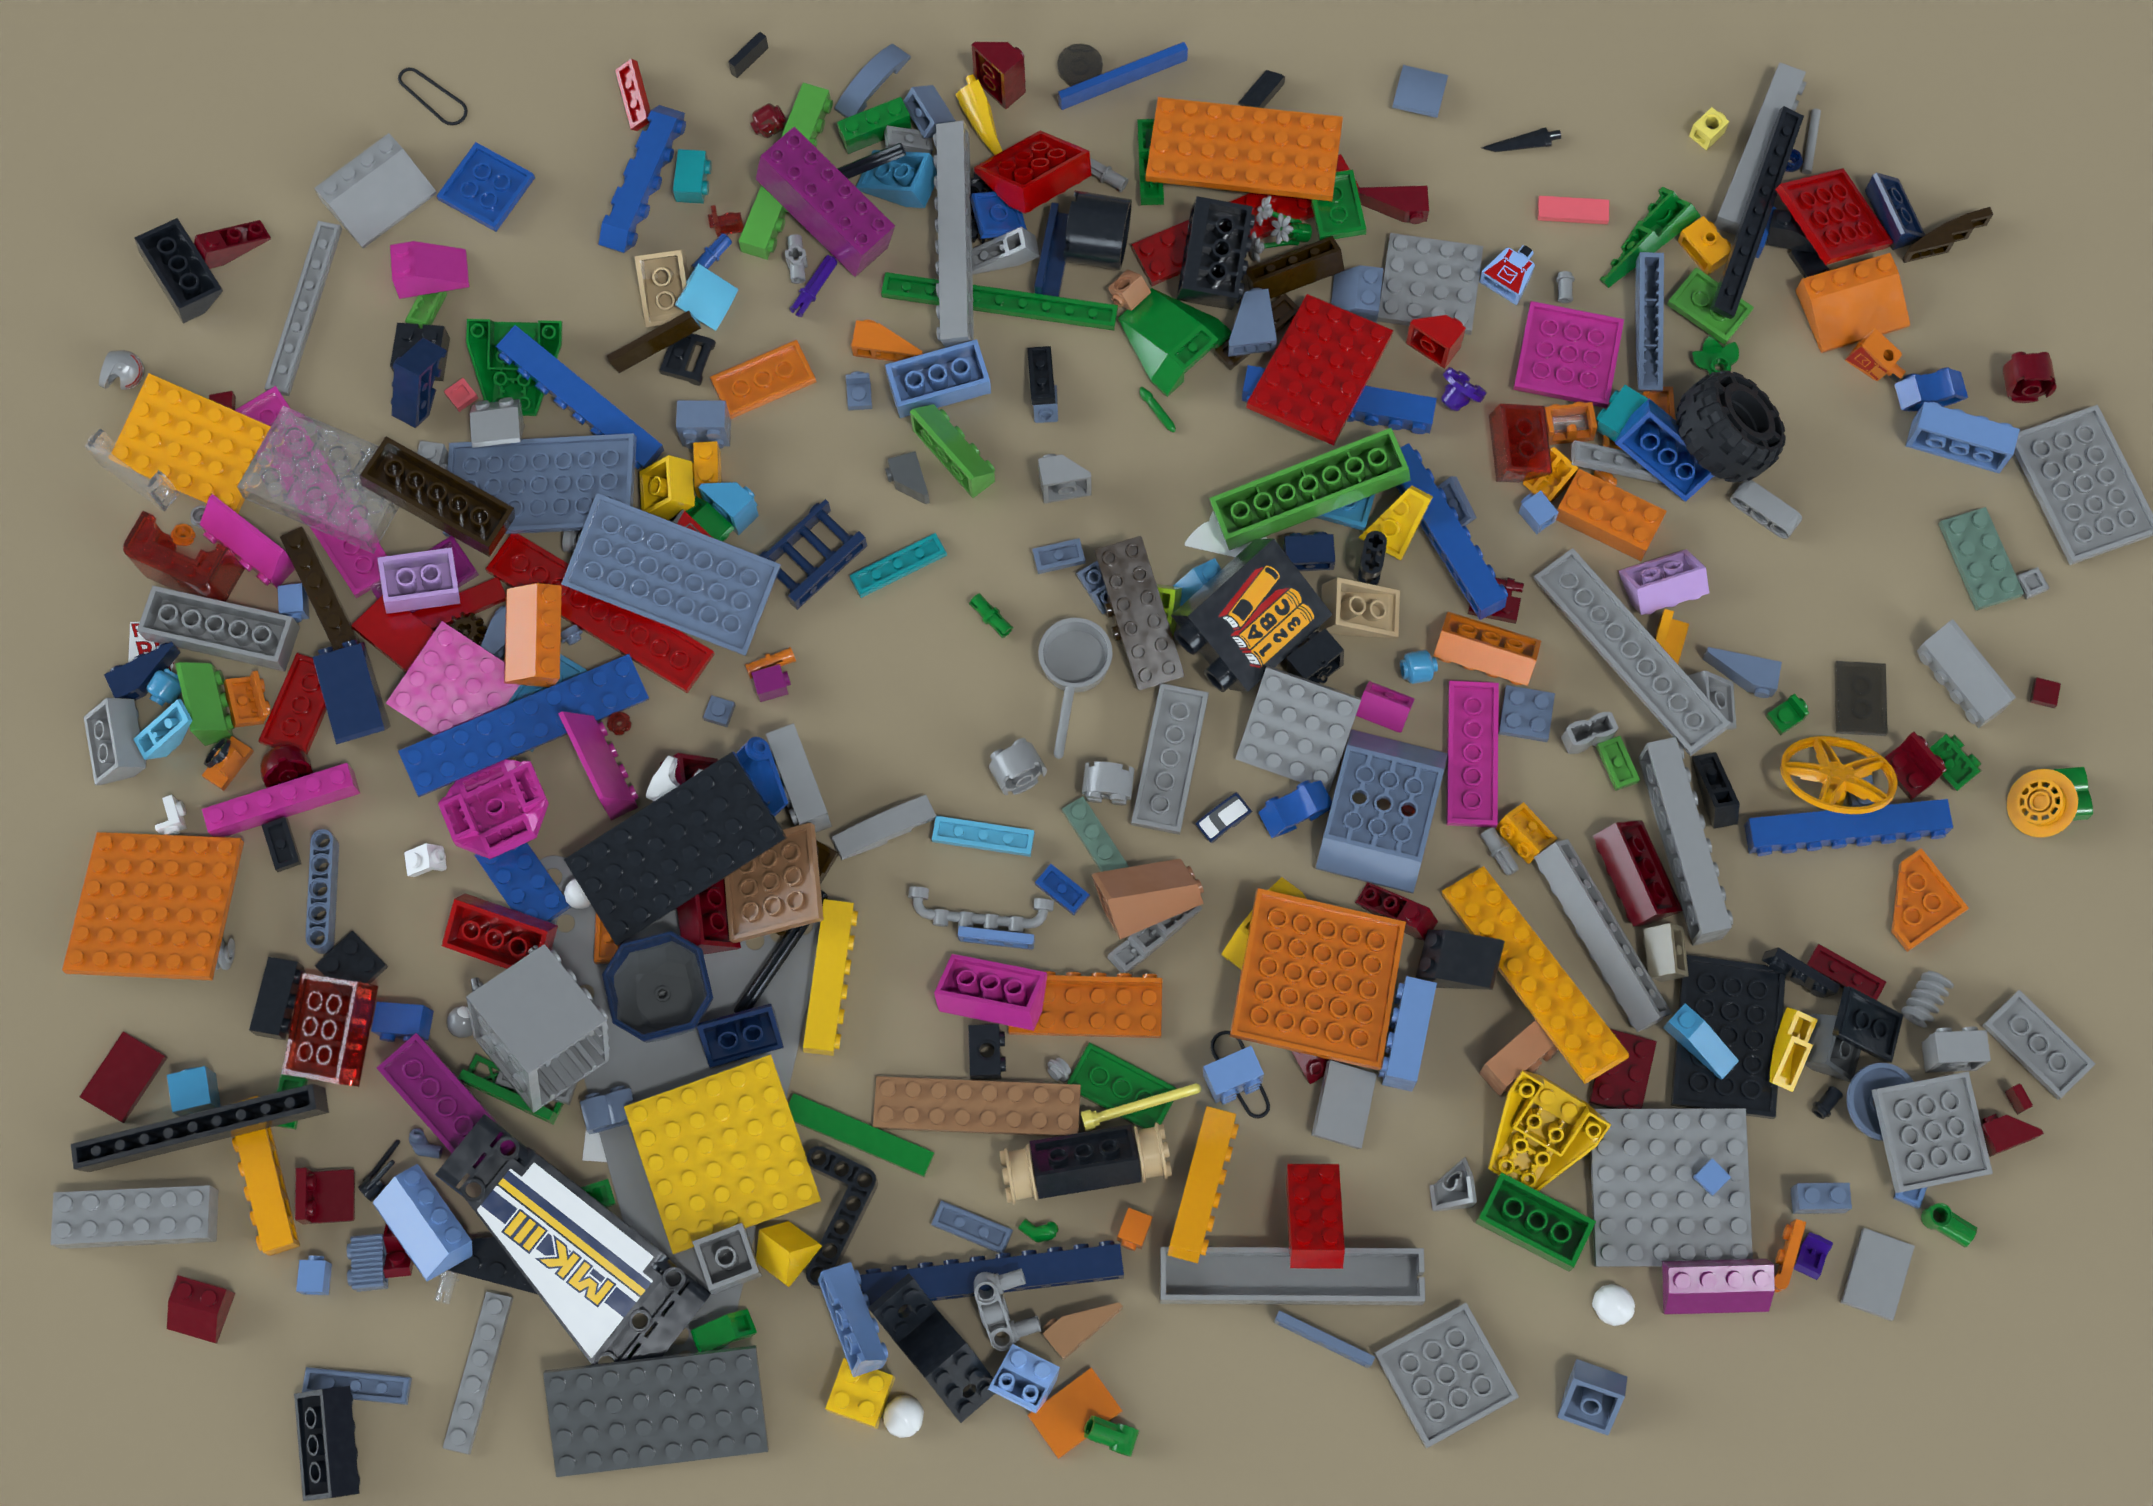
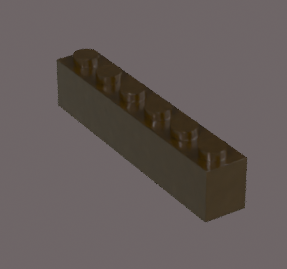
[280,526,360,650]

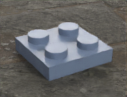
[1498,685,1555,742]

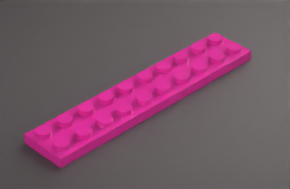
[234,386,387,599]

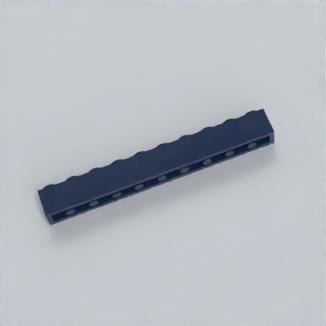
[860,1240,1124,1305]

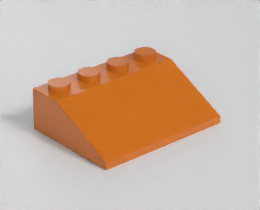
[1795,253,1910,353]

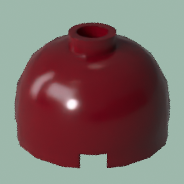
[260,745,313,788]

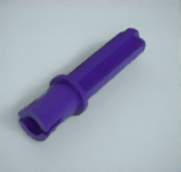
[789,255,838,317]

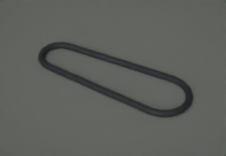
[398,67,468,125]
[1210,1030,1270,1119]

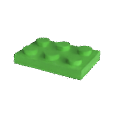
[1667,267,1754,345]

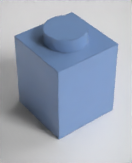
[1519,491,1559,535]
[278,583,309,623]
[296,1256,332,1295]

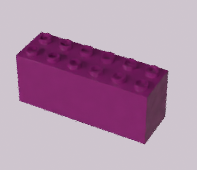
[756,127,895,277]
[377,1033,516,1168]

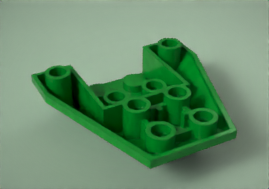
[1118,288,1232,397]
[466,319,563,416]

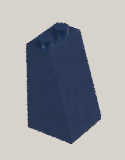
[313,639,391,745]

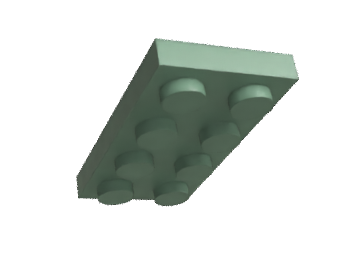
[1938,507,2024,611]

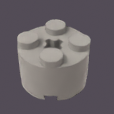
[989,738,1047,795]
[1082,762,1135,805]

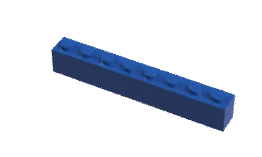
[496,325,664,470]
[1242,365,1437,434]
[1396,443,1508,620]
[1744,799,1953,856]

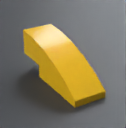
[1769,1007,1818,1092]

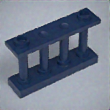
[759,499,867,610]

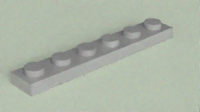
[443,1291,514,1455]

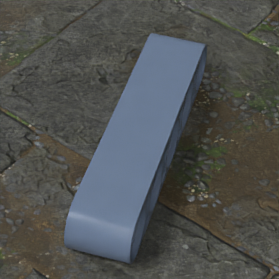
[305,829,339,954]

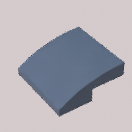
[1392,65,1448,118]

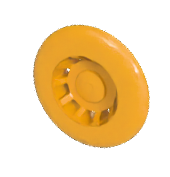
[2007,769,2078,837]

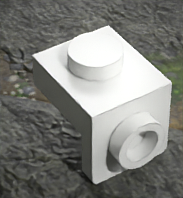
[155,795,187,835]
[404,843,447,877]

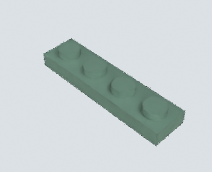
[1062,796,1129,872]

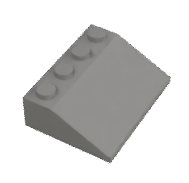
[314,133,437,248]

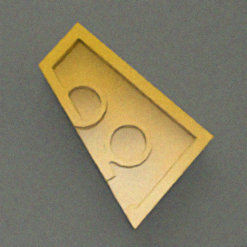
[1358,485,1433,560]

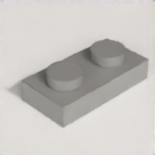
[884,126,933,154]

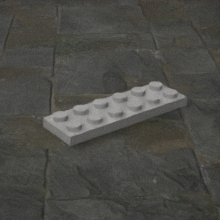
[1131,683,1209,835]

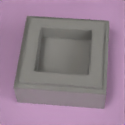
[2017,567,2049,600]

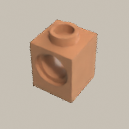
[1108,269,1151,311]

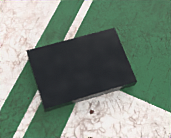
[1832,987,1904,1063]

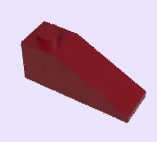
[1357,185,1429,224]

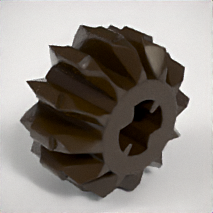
[447,612,487,646]

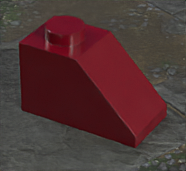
[1981,1114,2044,1157]

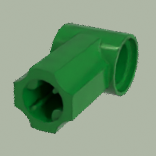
[1921,1203,1977,1248]
[1084,1416,1139,1457]

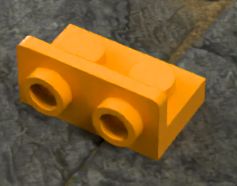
[1496,802,1558,864]

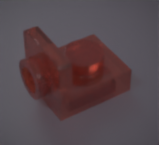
[708,205,744,237]

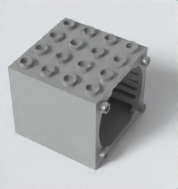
[466,944,610,1113]

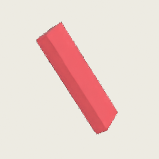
[1538,196,1609,225]

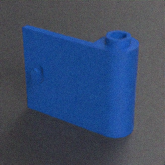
[735,737,789,817]

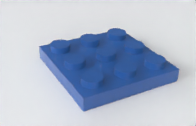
[437,142,535,232]

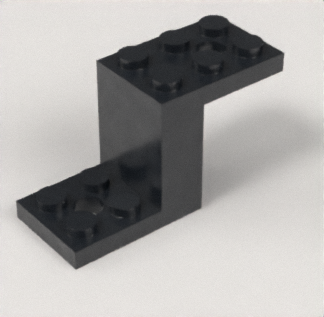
[868,1273,996,1423]

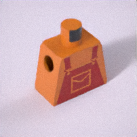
[1845,328,1906,383]

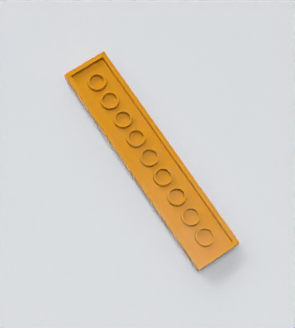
[1441,866,1629,1084]

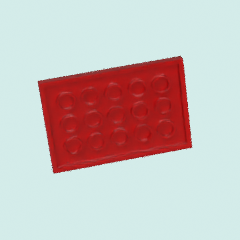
[1246,294,1394,446]

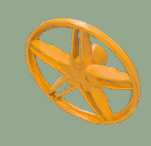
[1780,736,1898,814]

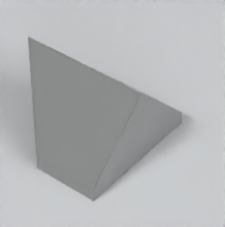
[1429,1157,1477,1211]

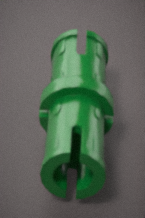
[969,593,1013,638]

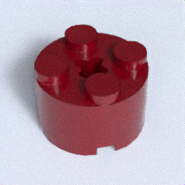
[2003,352,2057,403]

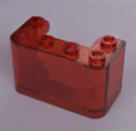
[123,511,245,602]

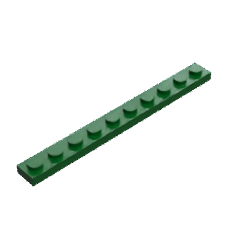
[881,272,1118,331]

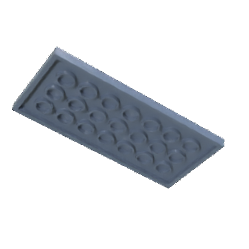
[443,433,637,537]
[561,493,781,656]

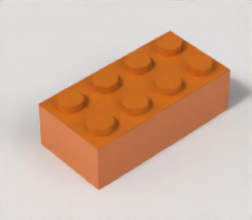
[1556,469,1667,561]

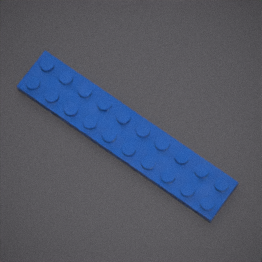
[398,654,649,798]

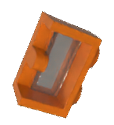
[1542,402,1597,446]

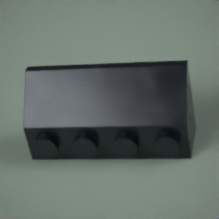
[134,218,223,324]
[294,1386,360,1501]

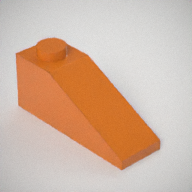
[851,319,923,362]

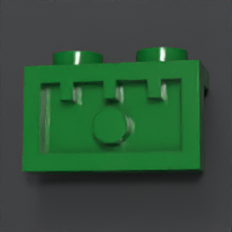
[1929,734,1982,791]

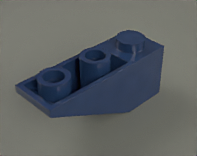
[104,642,181,701]

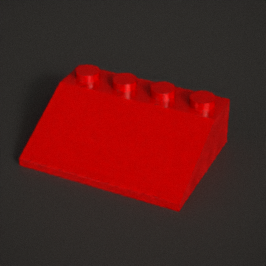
[974,130,1092,214]

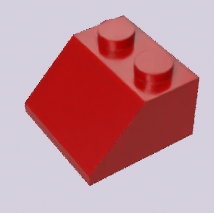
[1406,315,1466,369]

